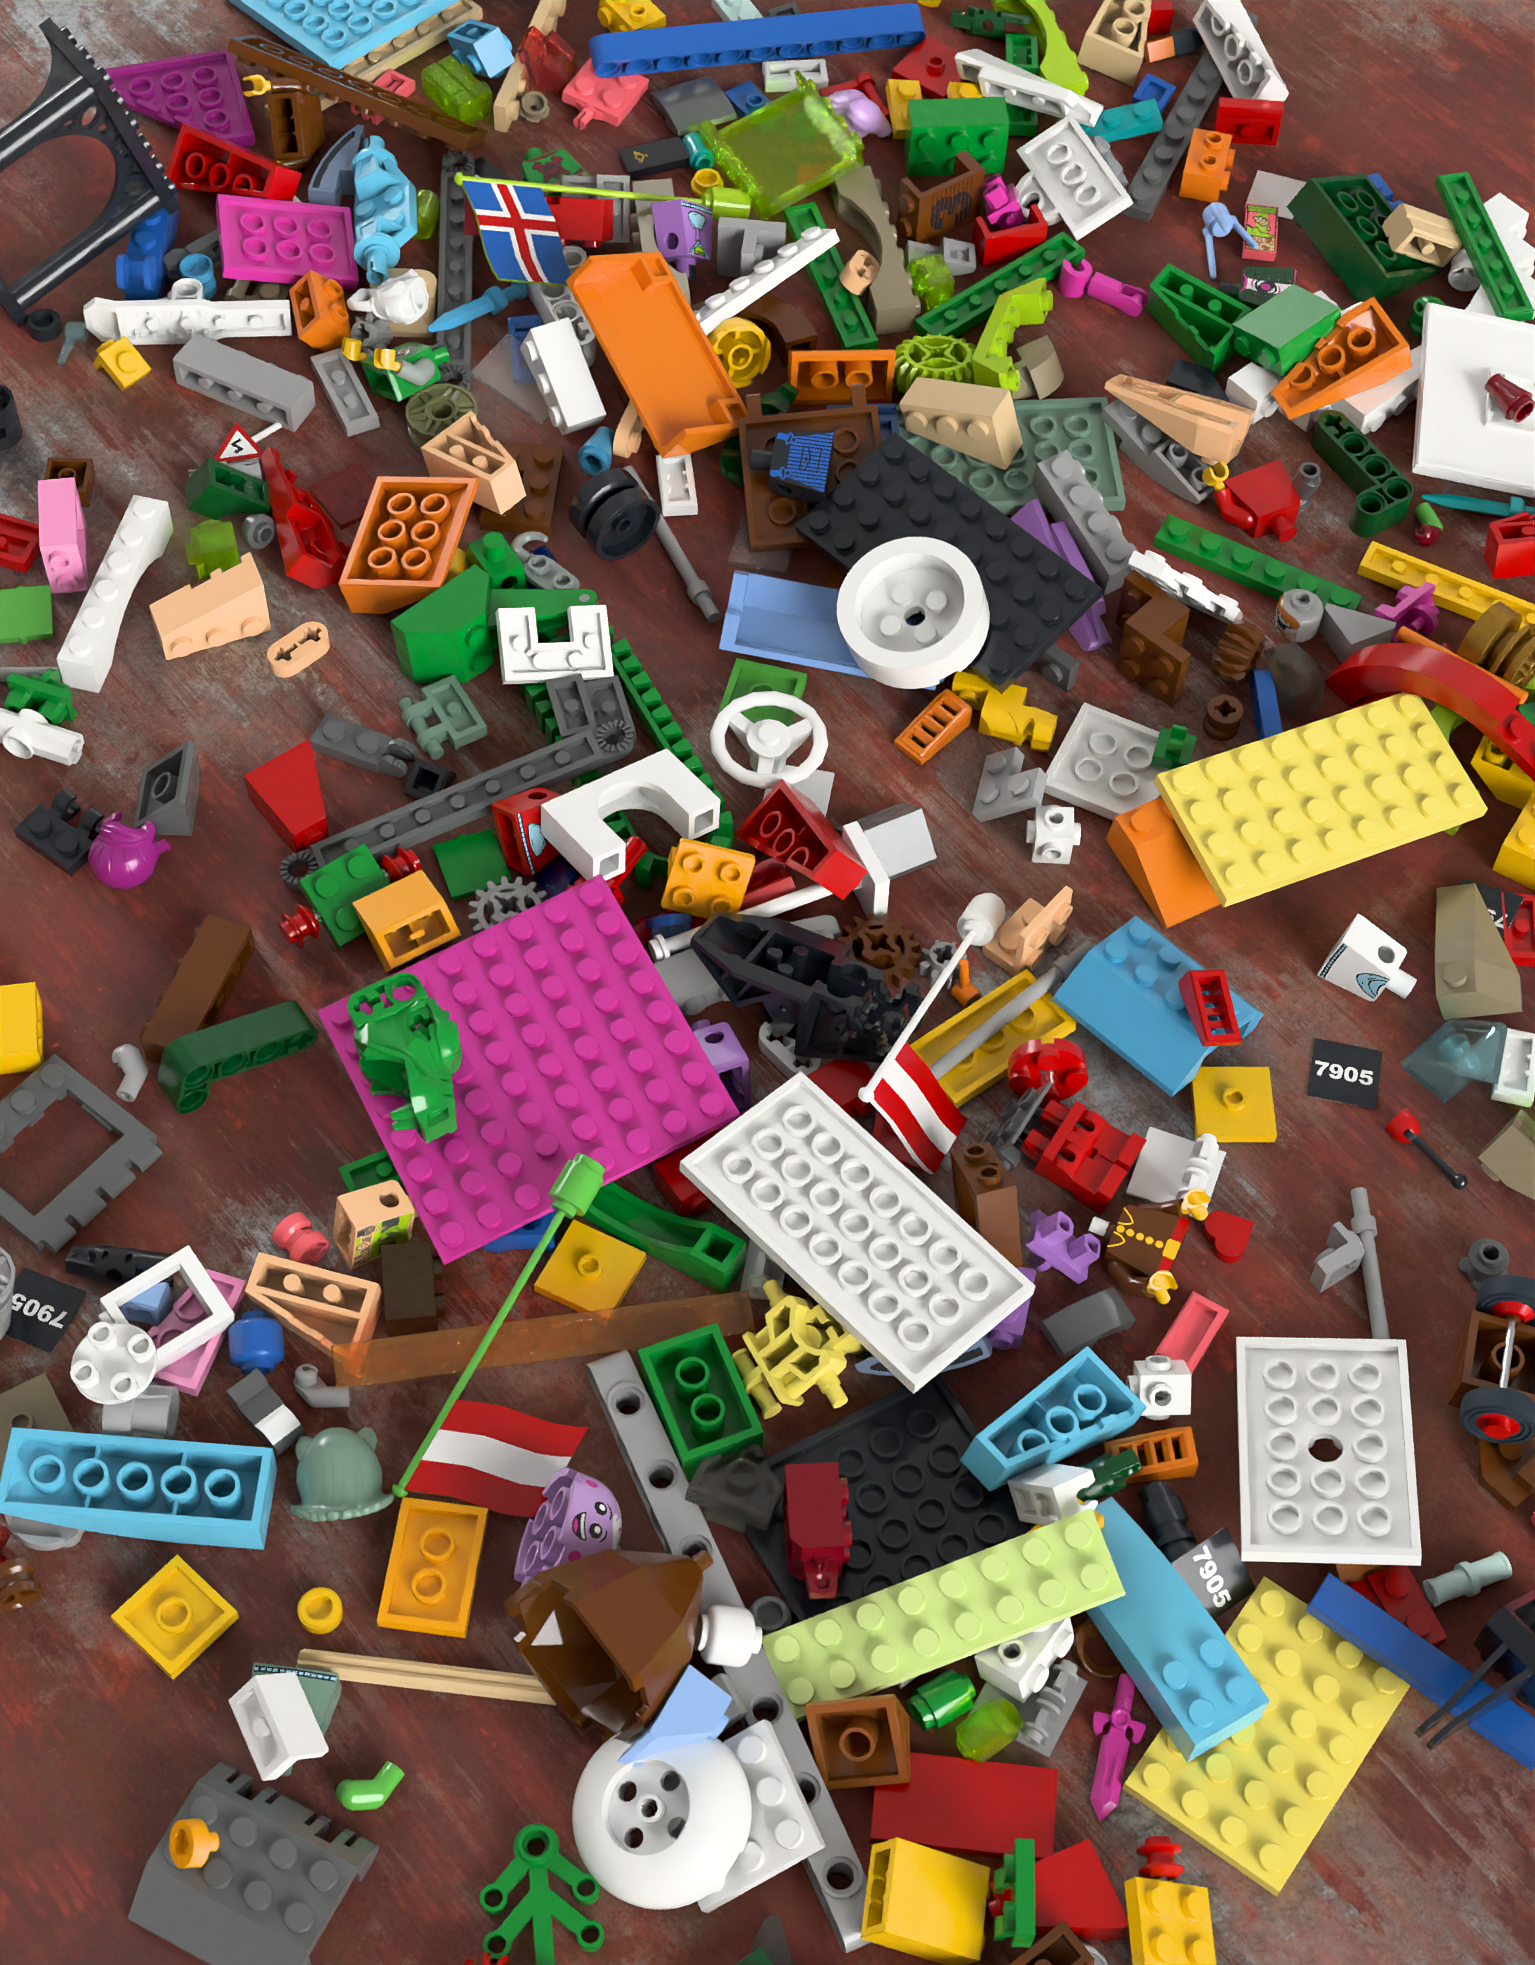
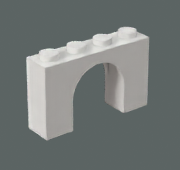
[541,748,720,881]

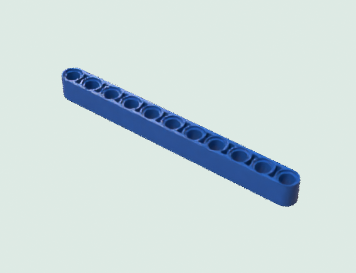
[588,3,926,78]

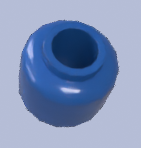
[228,1310,285,1375]

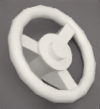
[710,691,828,789]

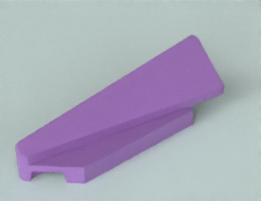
[1010,498,1112,652]

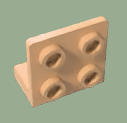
[982,886,1073,976]

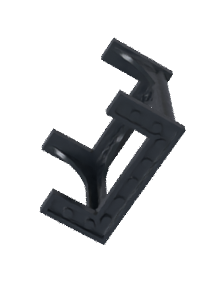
[0,17,181,328]

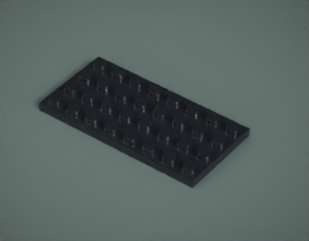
[795,432,1103,694]

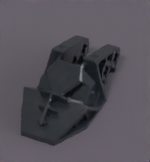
[690,911,929,1063]

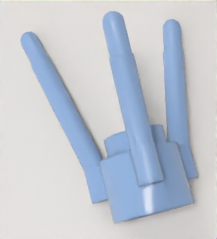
[1202,202,1258,280]

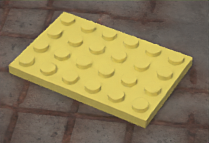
[1122,1576,1411,1897]

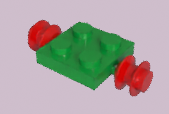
[279,843,421,949]

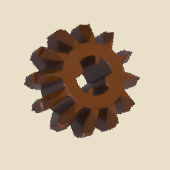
[1211,619,1266,684]

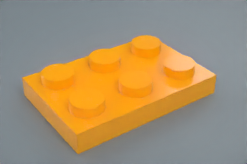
[377,1497,489,1638]

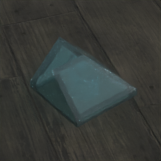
[1400,1018,1508,1104]

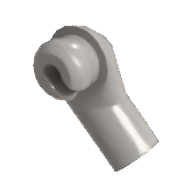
[112,1044,148,1102]
[293,1364,351,1408]

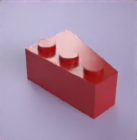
[1483,511,1535,579]

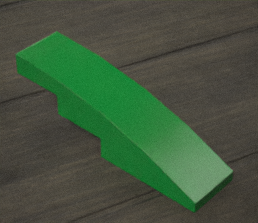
[1005,34,1039,136]

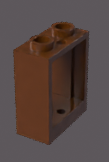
[950,1142,1023,1268]

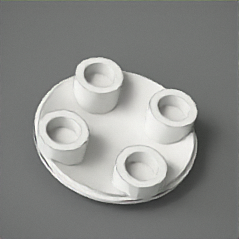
[70,1322,158,1405]

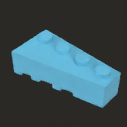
[960,1346,1147,1491]

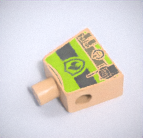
[332,1180,419,1270]

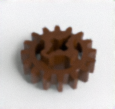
[837,913,920,992]

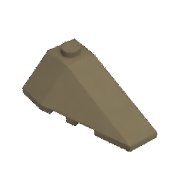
[1435,883,1523,1020]
[1478,1109,1535,1200]

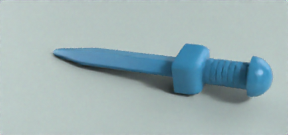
[427,282,528,332]

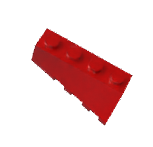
[166,123,302,202]
[733,779,868,900]

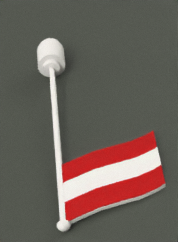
[858,893,1006,1174]

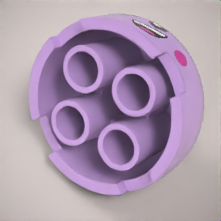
[514,1468,622,1588]

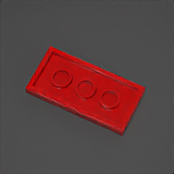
[869,1752,1058,1862]

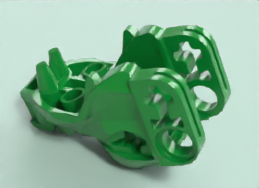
[347,972,462,1143]

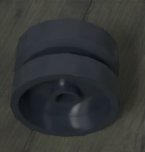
[568,468,660,561]

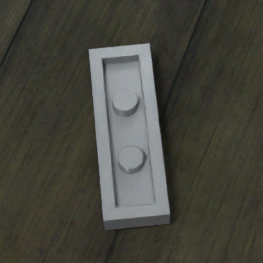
[310,348,380,437]

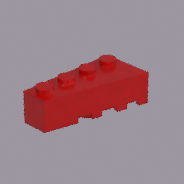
[464,194,614,247]

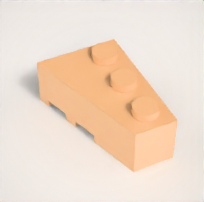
[421,410,526,515]
[149,552,271,660]
[245,1252,384,1376]

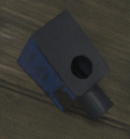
[750,431,834,506]

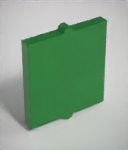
[432,828,512,901]

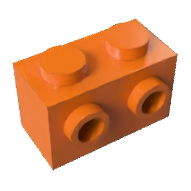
[1179,128,1236,203]
[289,270,351,352]

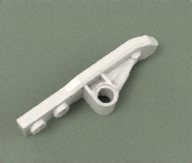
[83,278,292,345]

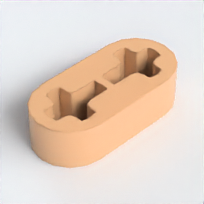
[839,250,880,295]
[267,621,330,678]

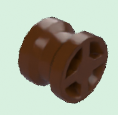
[1203,694,1244,741]
[0,1557,43,1611]

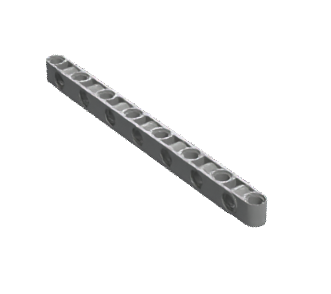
[586,1349,871,1954]

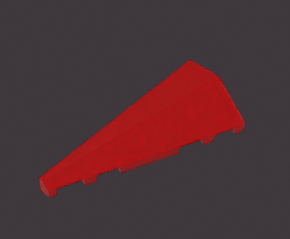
[261,446,351,589]
[632,855,797,945]

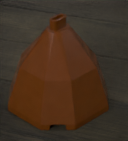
[503,1549,713,1744]

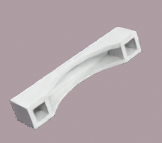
[57,495,174,693]

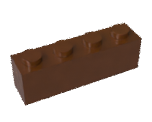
[139,914,256,1064]

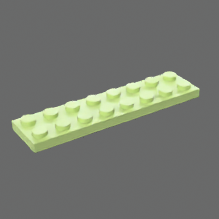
[762,1508,1126,1723]

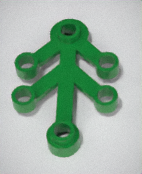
[480,1824,604,1965]

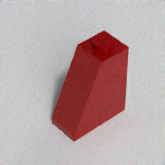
[244,739,329,853]
[985,1839,1129,1940]

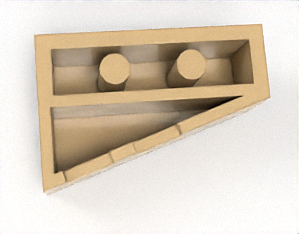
[899,377,1023,470]

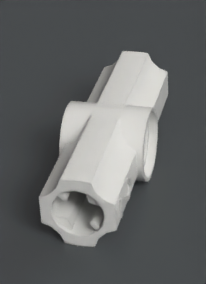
[0,708,84,766]

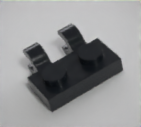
[14,788,105,877]

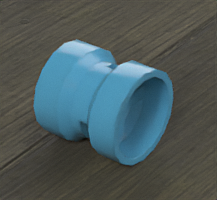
[179,253,217,300]

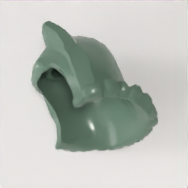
[291,1427,394,1522]

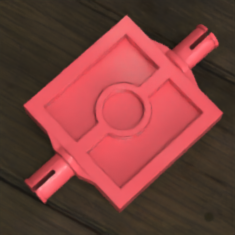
[562,57,649,130]

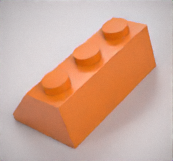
[787,349,896,405]

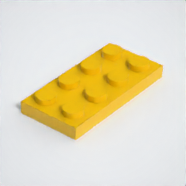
[909,969,1077,1108]

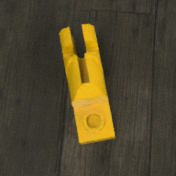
[952,670,1058,753]

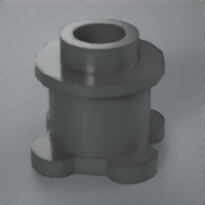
[1458,1238,1510,1292]

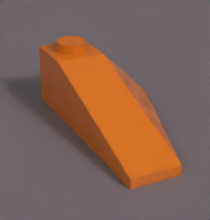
[1271,296,1412,420]

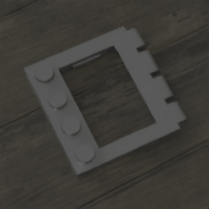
[0,1053,163,1254]

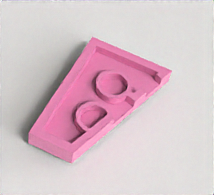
[147,1269,247,1396]

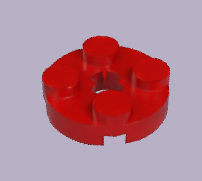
[1007,1038,1089,1109]

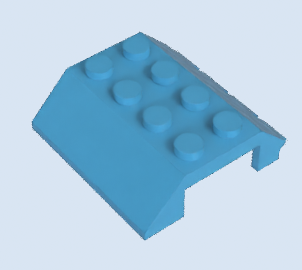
[1052,916,1264,1097]

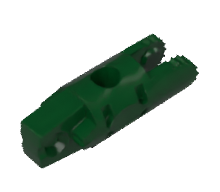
[949,6,1031,41]
[1077,1448,1142,1502]

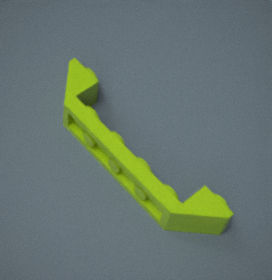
[971,278,1053,398]

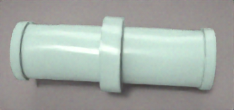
[1422,1551,1512,1607]

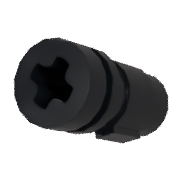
[1138,1481,1198,1564]

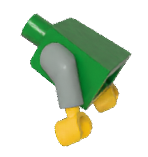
[341,337,450,402]

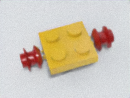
[1124,1836,1216,1965]

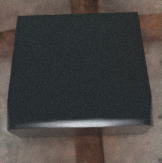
[403,758,457,799]

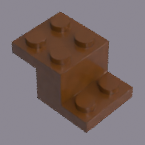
[1115,570,1191,708]

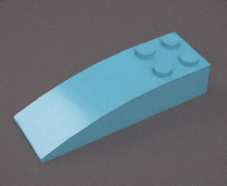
[0,1427,277,1550]
[1086,1496,1270,1763]

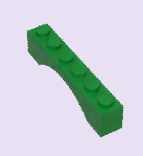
[578,1182,747,1295]

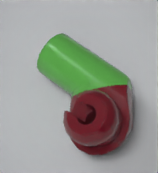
[1413,502,1443,547]

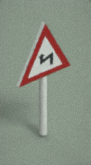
[213,422,282,464]

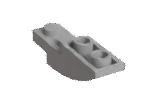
[1100,399,1216,504]

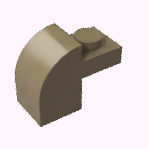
[1012,335,1064,400]

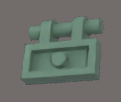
[398,675,488,760]

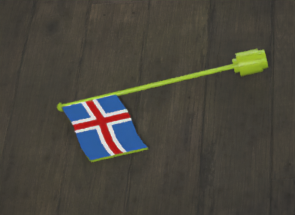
[454,172,750,287]

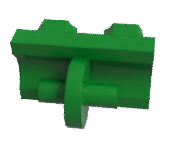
[4,668,78,726]

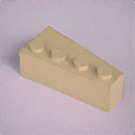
[1077,0,1152,87]

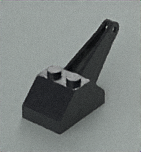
[1415,1589,1535,1751]

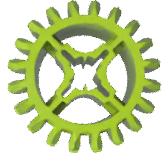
[893,333,976,393]

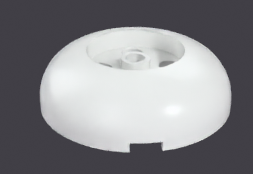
[572,1731,752,1910]

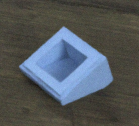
[120,1282,173,1326]

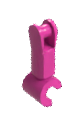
[1057,258,1148,317]

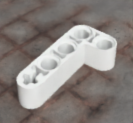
[526,245,596,367]

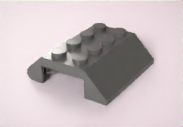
[127,1761,379,1965]

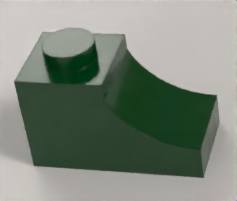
[185,458,271,521]

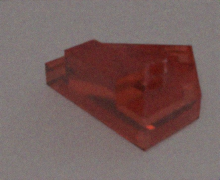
[517,25,579,94]

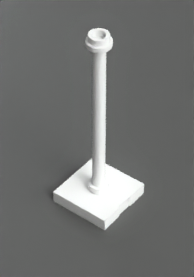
[648,821,890,962]

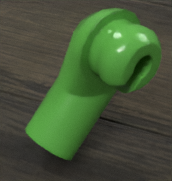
[335,1761,405,1811]

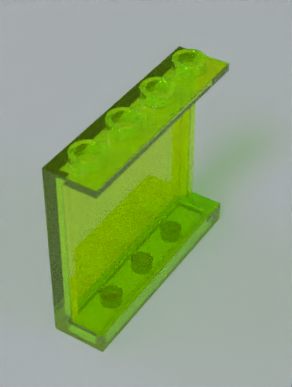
[697,70,864,221]

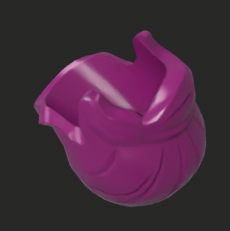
[88,811,171,889]

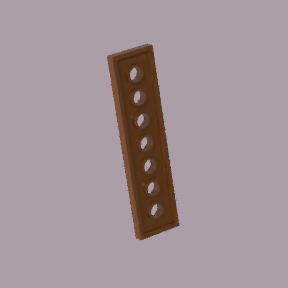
[227,34,488,152]

